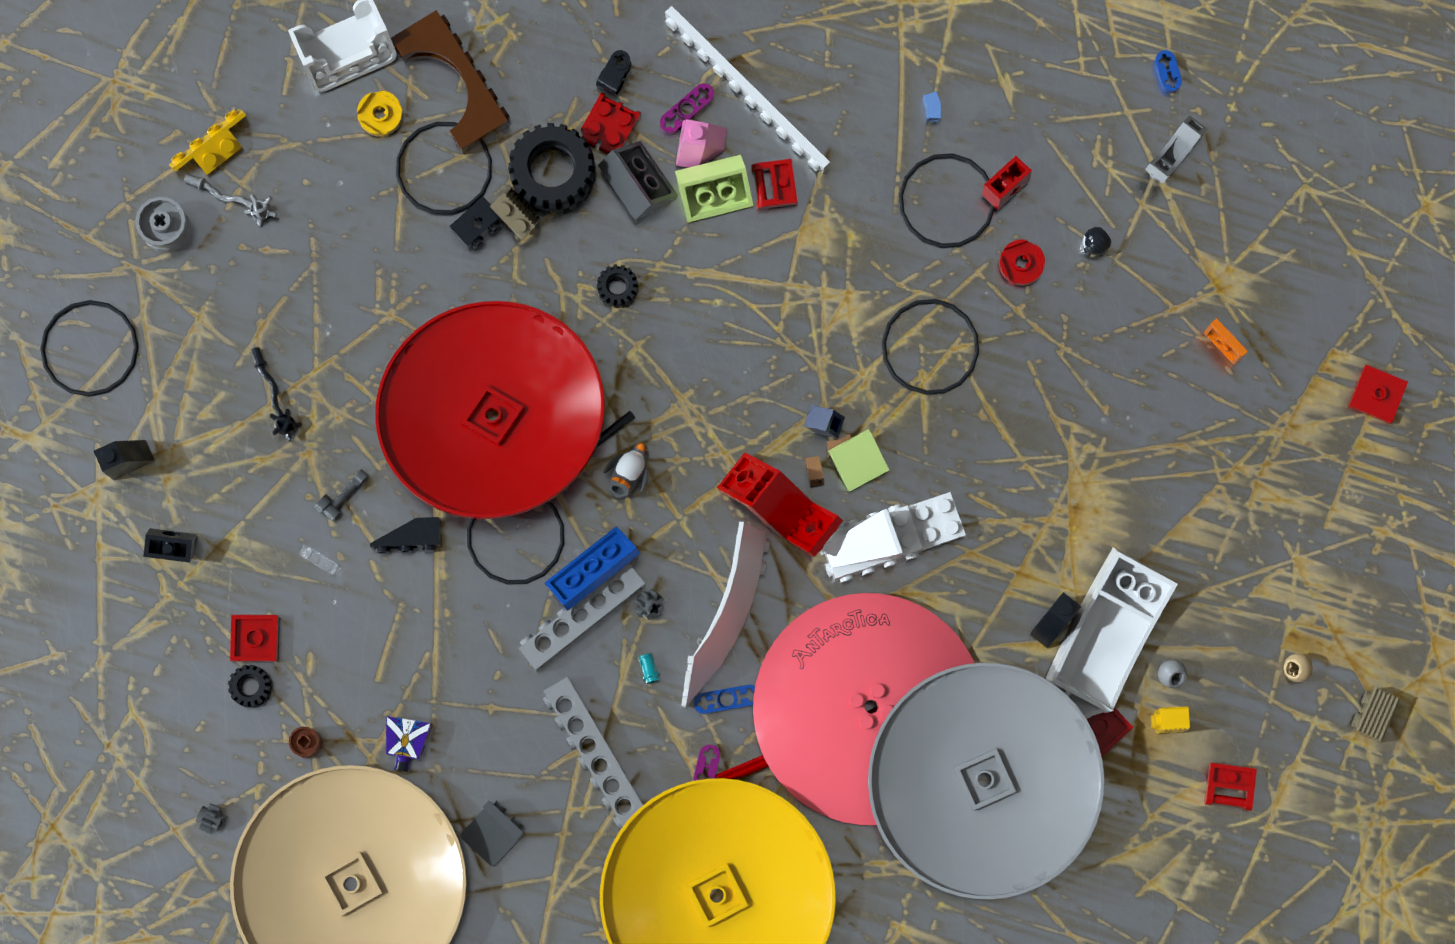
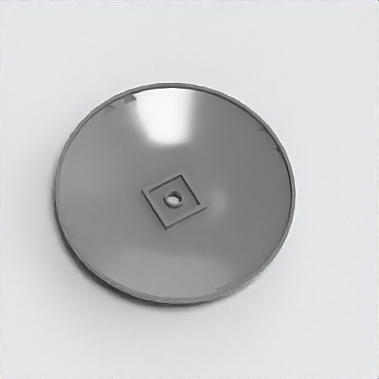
[868,663,1104,899]

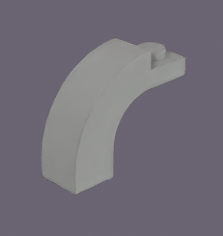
[1145,115,1207,183]

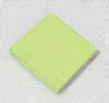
[828,429,889,492]

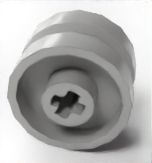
[135,196,191,253]

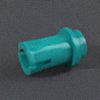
[638,653,660,684]

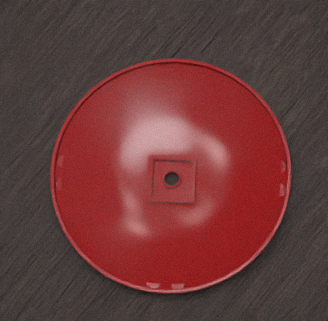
[375,301,605,519]

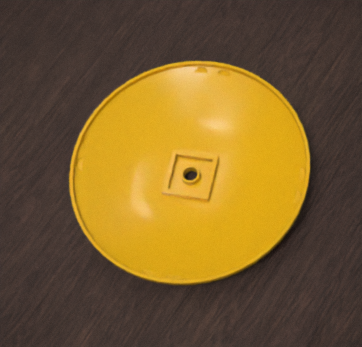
[600,778,836,944]

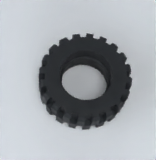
[508,123,596,214]

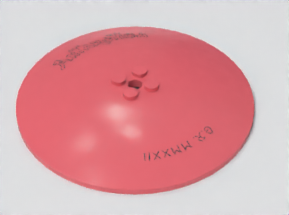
[753,593,974,826]

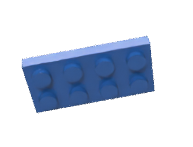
[545,526,641,611]

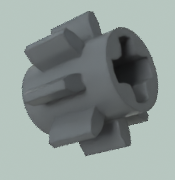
[635,589,664,619]
[196,803,225,834]

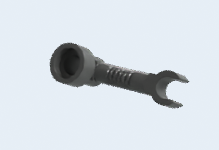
[314,469,368,521]

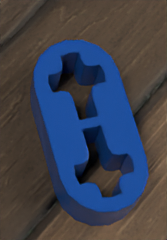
[1154,50,1182,94]

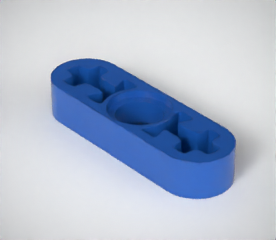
[694,685,755,714]

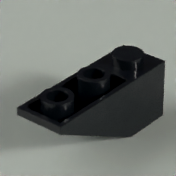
[370,517,442,553]

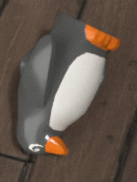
[603,442,649,498]

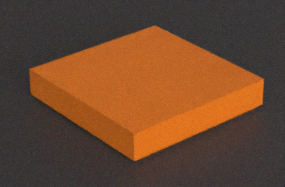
[1204,318,1248,365]

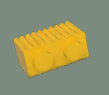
[1151,706,1190,734]

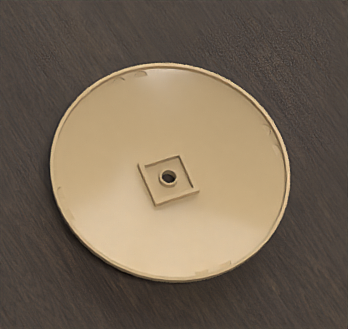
[230,765,467,944]

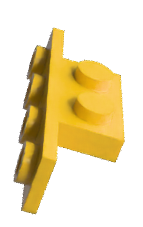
[169,109,246,175]

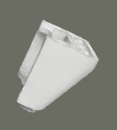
[288,0,397,92]

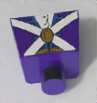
[386,716,433,772]

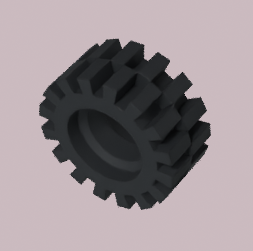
[597,264,638,308]
[228,665,272,708]

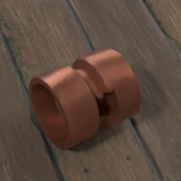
[289,726,323,759]

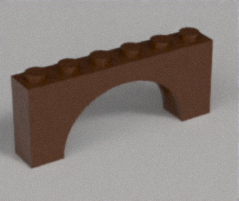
[391,10,510,155]

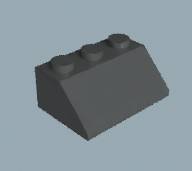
[598,141,678,220]

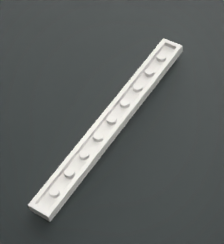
[665,6,830,173]

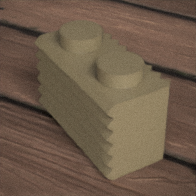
[490,187,541,239]
[1352,688,1400,743]

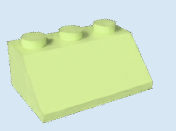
[675,155,753,222]

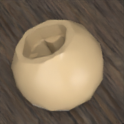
[1283,653,1313,683]

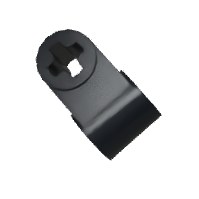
[596,50,632,96]

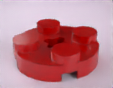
[999,239,1045,286]

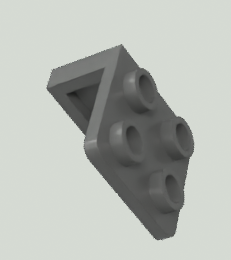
[461,800,525,866]

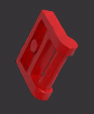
[751,159,798,210]
[1204,762,1257,811]

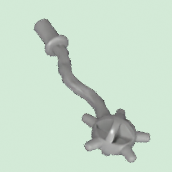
[184,174,277,227]

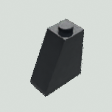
[93,440,155,480]
[1029,592,1082,648]

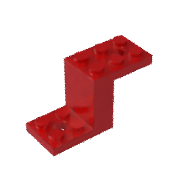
[717,453,843,557]

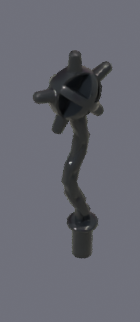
[251,347,302,441]

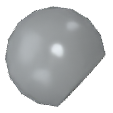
[1157,659,1187,688]

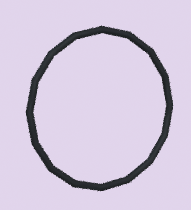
[396,122,492,214]
[899,153,995,248]
[882,299,979,395]
[40,300,138,396]
[467,501,565,584]

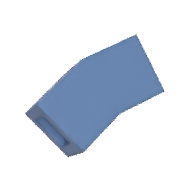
[922,91,941,122]

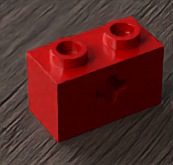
[982,156,1032,210]

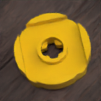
[357,91,403,137]

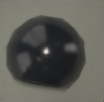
[1083,227,1112,255]

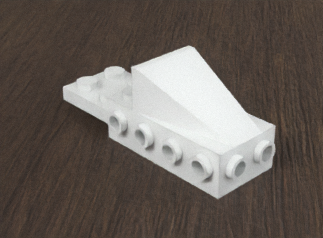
[820,492,966,583]

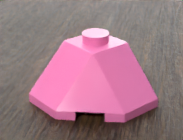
[676,119,727,168]

